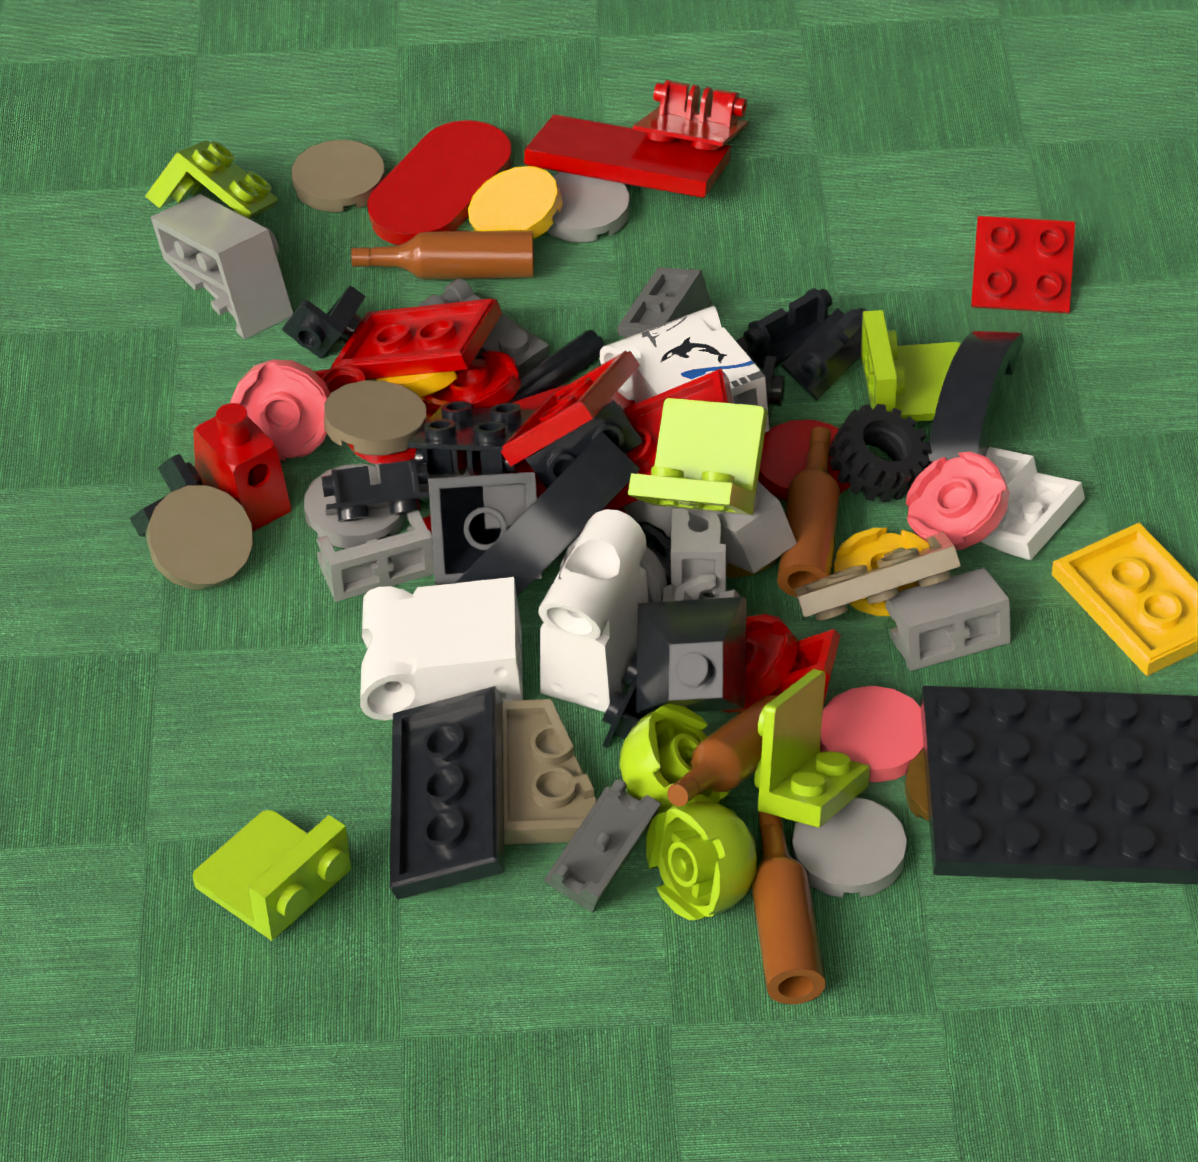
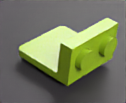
[192,810,351,941]

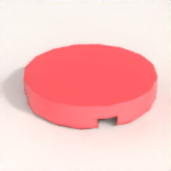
[230,359,330,460]
[906,452,1010,550]
[820,685,924,783]

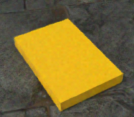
[1051,522,1198,676]

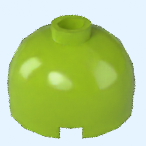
[619,703,730,815]
[646,801,757,921]

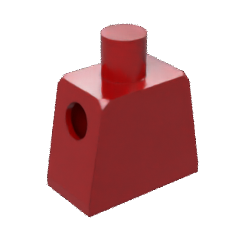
[193,403,291,532]

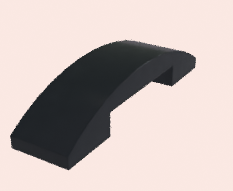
[925,331,1024,468]
[455,432,640,597]

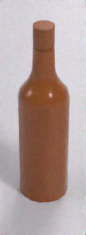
[351,230,534,280]
[777,427,840,598]
[667,695,777,806]
[751,811,826,1005]

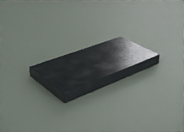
[390,686,505,899]

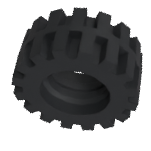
[829,404,930,503]

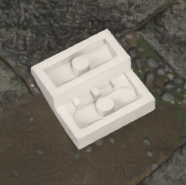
[981,447,1085,560]

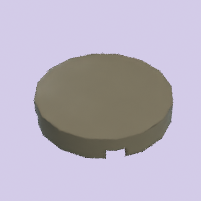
[292,140,385,213]
[324,381,426,455]
[146,485,253,590]

